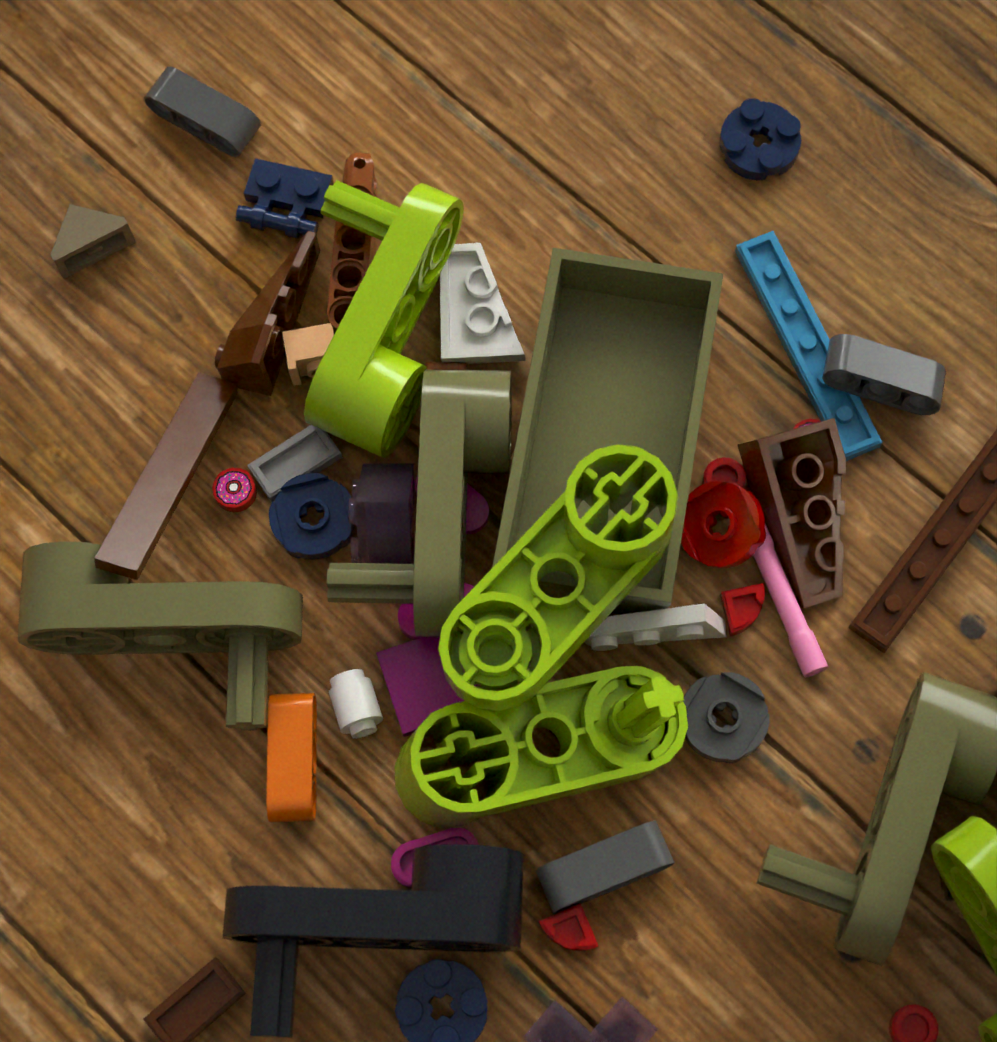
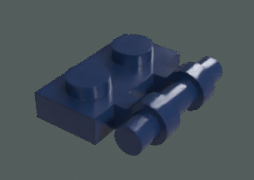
[236,158,334,239]

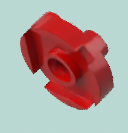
[681,481,766,568]

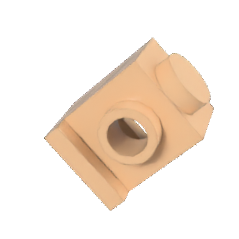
[282,323,334,386]

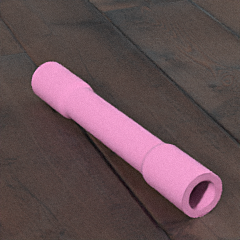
[752,524,828,677]

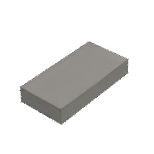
[247,425,342,503]

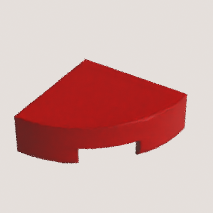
[720,583,765,637]
[539,903,599,951]

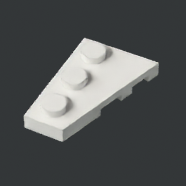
[440,243,526,364]
[584,604,727,651]

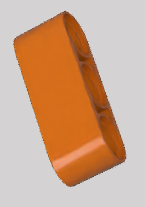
[267,693,317,822]

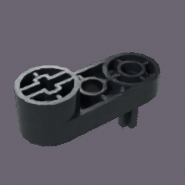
[222,844,524,1038]

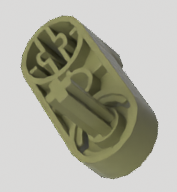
[327,370,512,637]
[17,541,303,731]
[757,672,997,966]

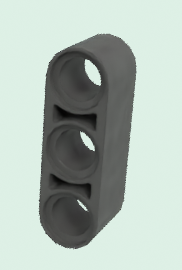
[144,66,261,157]
[822,334,946,415]
[535,820,675,914]

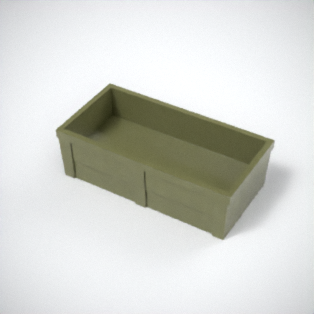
[492,248,723,615]

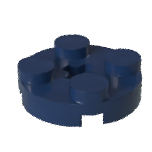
[719,98,801,180]
[269,473,356,560]
[395,959,488,1042]

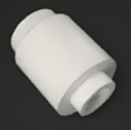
[329,669,383,738]

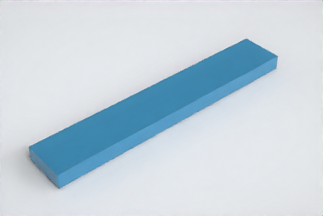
[735,231,882,461]

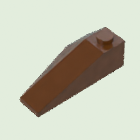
[215,231,320,396]
[738,418,846,608]

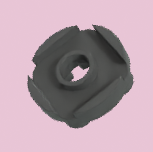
[683,672,770,763]

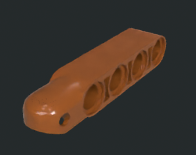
[327,152,377,334]

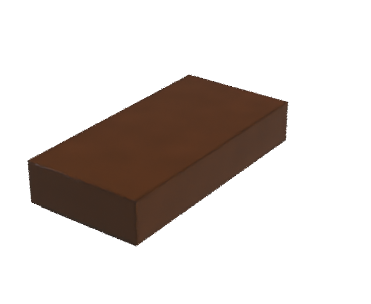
[143,957,246,1042]

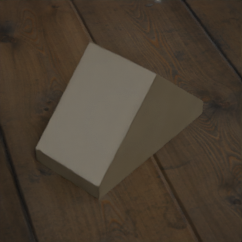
[50,204,136,279]

